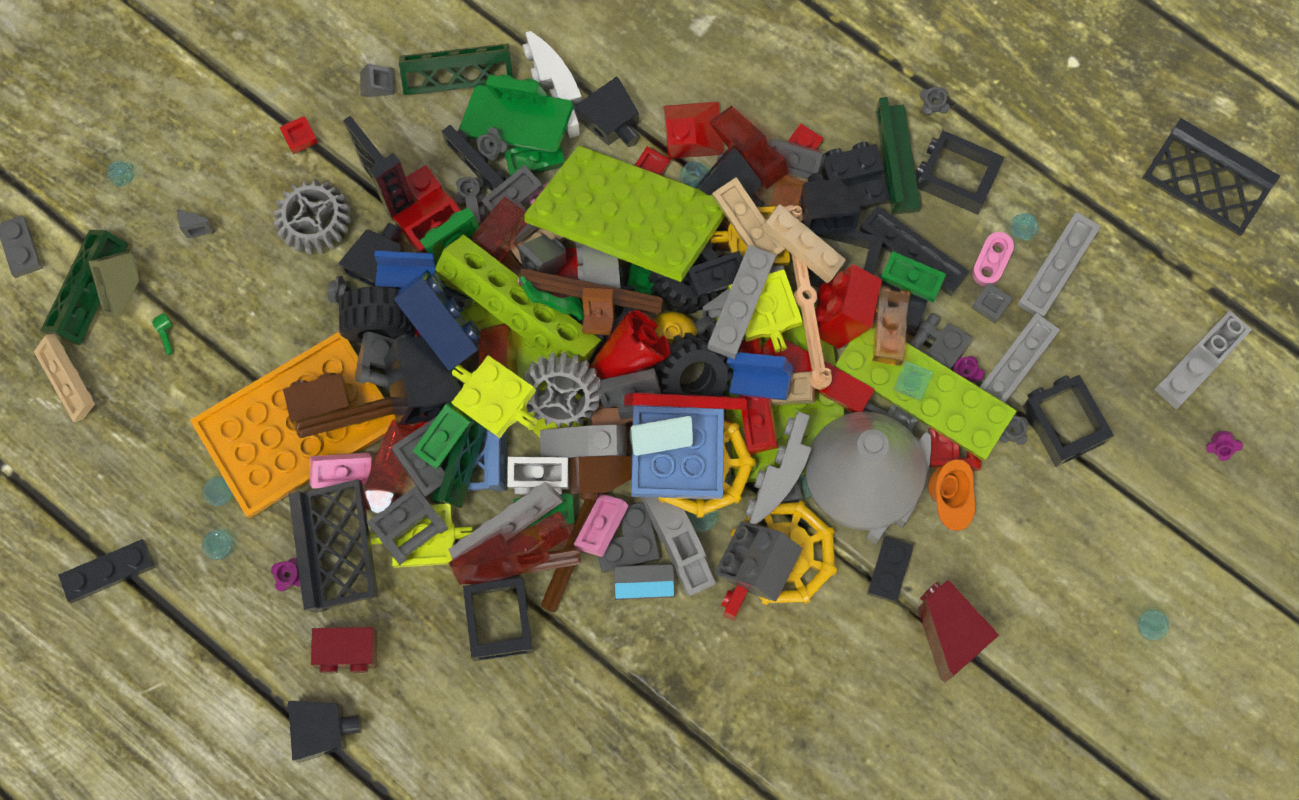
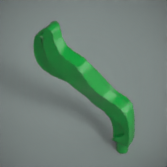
[519,276,584,321]

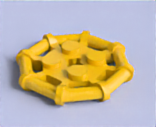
[658,420,755,518]
[730,500,837,605]

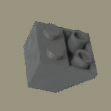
[714,521,803,602]

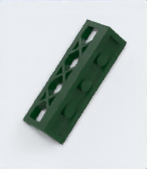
[399,43,513,95]
[875,97,921,215]
[40,230,129,345]
[431,411,486,508]

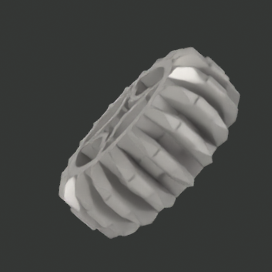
[274,178,351,255]
[523,351,601,428]

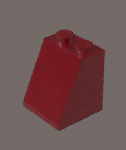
[917,579,999,683]

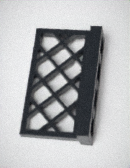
[343,116,415,222]
[1142,118,1280,236]
[288,479,379,613]

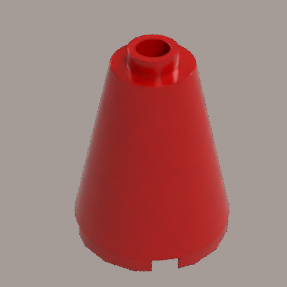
[589,310,670,380]

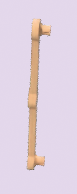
[785,205,832,390]

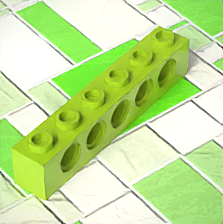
[435,235,601,362]

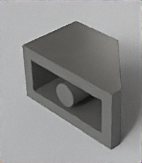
[518,234,567,275]

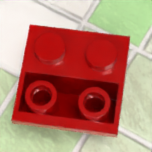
[392,187,460,253]

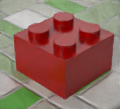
[815,264,882,349]

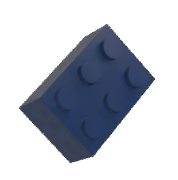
[394,269,481,371]

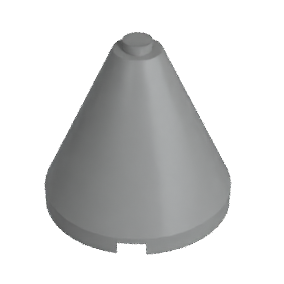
[805,412,926,530]

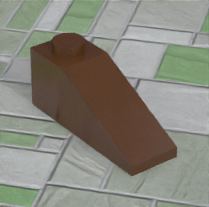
[569,456,632,500]

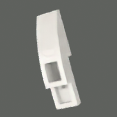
[523,31,582,138]

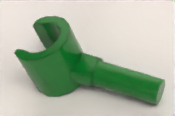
[152,313,173,355]

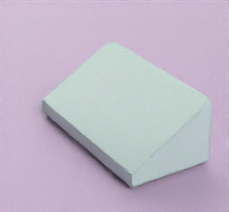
[630,416,693,456]

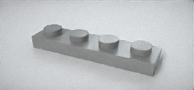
[1017,212,1101,318]
[707,245,776,359]
[979,313,1060,403]
[448,482,563,567]

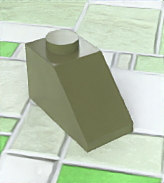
[88,252,139,317]

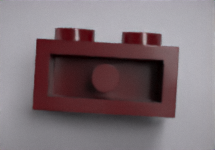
[311,627,378,674]

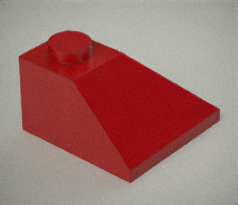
[663,102,723,159]

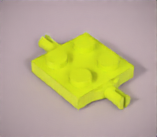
[728,269,803,353]
[451,355,537,439]
[371,504,473,568]

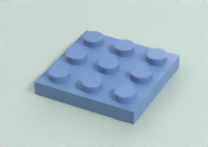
[631,406,724,500]

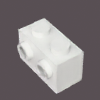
[508,457,568,495]

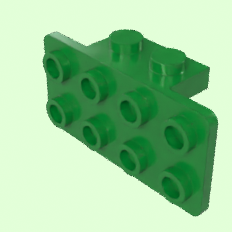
[459,74,574,153]

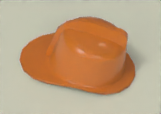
[928,459,975,531]

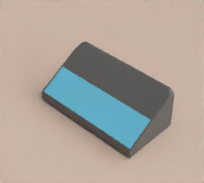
[614,564,675,600]

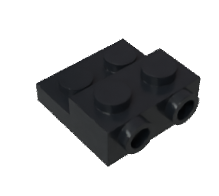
[822,142,891,210]

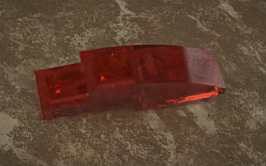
[449,511,571,585]

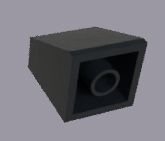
[384,334,462,426]

